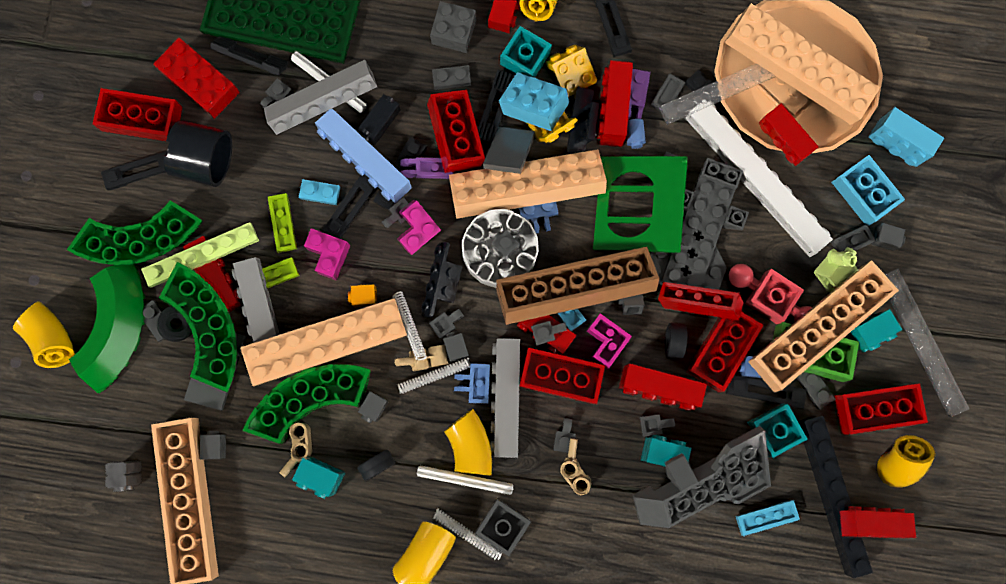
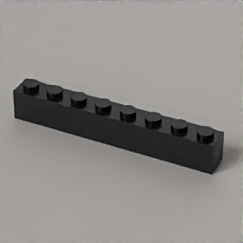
[798,416,873,578]

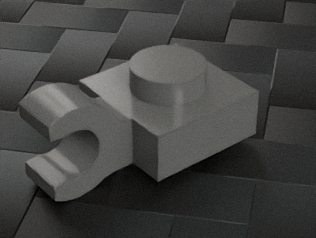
[260,78,293,108]
[381,197,409,228]
[429,309,464,339]
[531,321,567,345]
[639,415,675,437]
[553,418,576,453]

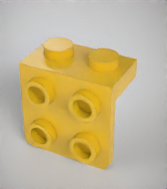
[545,45,597,97]
[527,111,578,143]

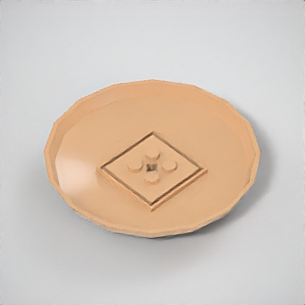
[714,0,883,153]

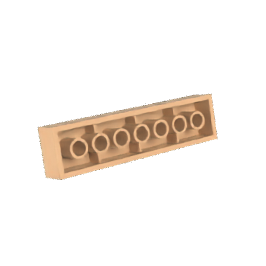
[724,3,880,125]
[449,149,607,219]
[748,260,899,393]
[240,298,407,386]
[151,418,219,584]

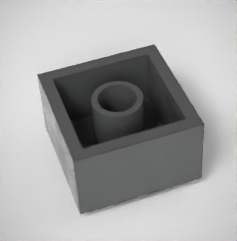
[430,1,476,53]
[475,497,531,556]

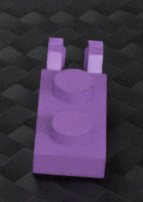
[628,69,650,119]
[400,158,454,179]

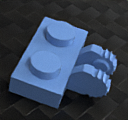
[519,202,559,233]
[454,364,490,404]

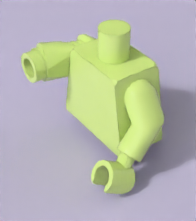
[813,247,858,292]

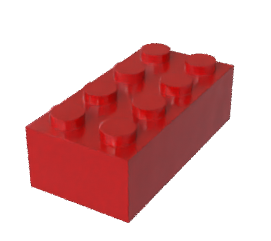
[153,38,240,119]
[597,60,633,147]
[93,88,183,141]
[427,90,485,173]
[686,311,764,392]
[519,348,605,405]
[619,363,707,411]
[834,383,928,435]

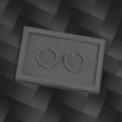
[483,127,535,174]

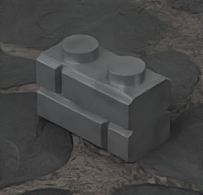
[105,461,141,492]

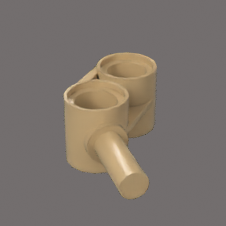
[395,345,449,371]
[279,423,312,477]
[560,438,592,495]

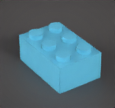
[499,72,569,132]
[869,107,944,167]
[832,155,905,226]

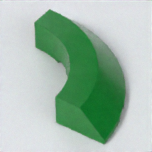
[67,200,202,265]
[159,262,237,392]
[69,264,145,394]
[242,364,371,444]

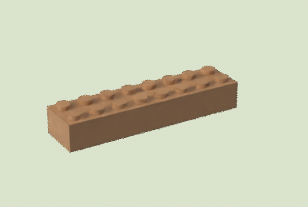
[496,247,659,325]

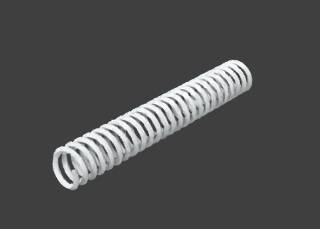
[393,291,427,360]
[398,357,470,394]
[433,508,502,560]

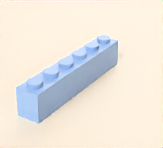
[315,109,412,203]

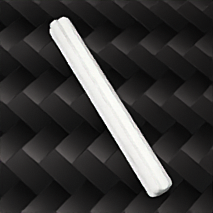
[291,52,367,113]
[417,466,513,495]

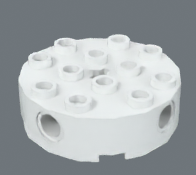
[462,209,539,288]

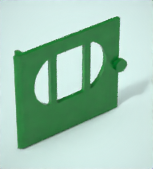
[593,156,688,253]

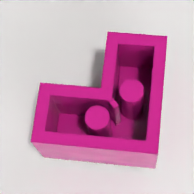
[397,200,441,255]
[304,228,350,281]
[587,314,632,369]

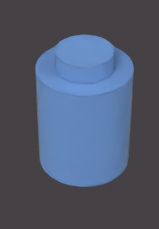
[626,119,646,149]

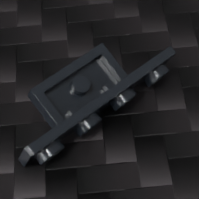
[566,86,600,155]
[421,242,462,317]

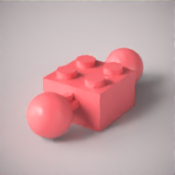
[728,264,812,324]

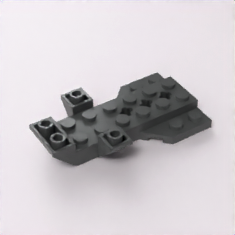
[650,158,749,290]
[633,426,771,528]

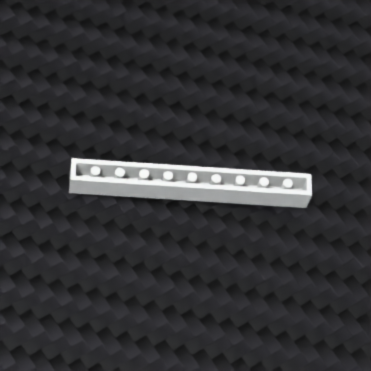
[685,98,833,257]

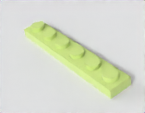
[141,222,259,288]

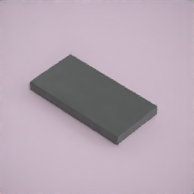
[184,333,246,411]

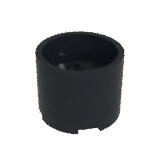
[163,120,232,187]

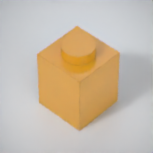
[348,284,377,307]

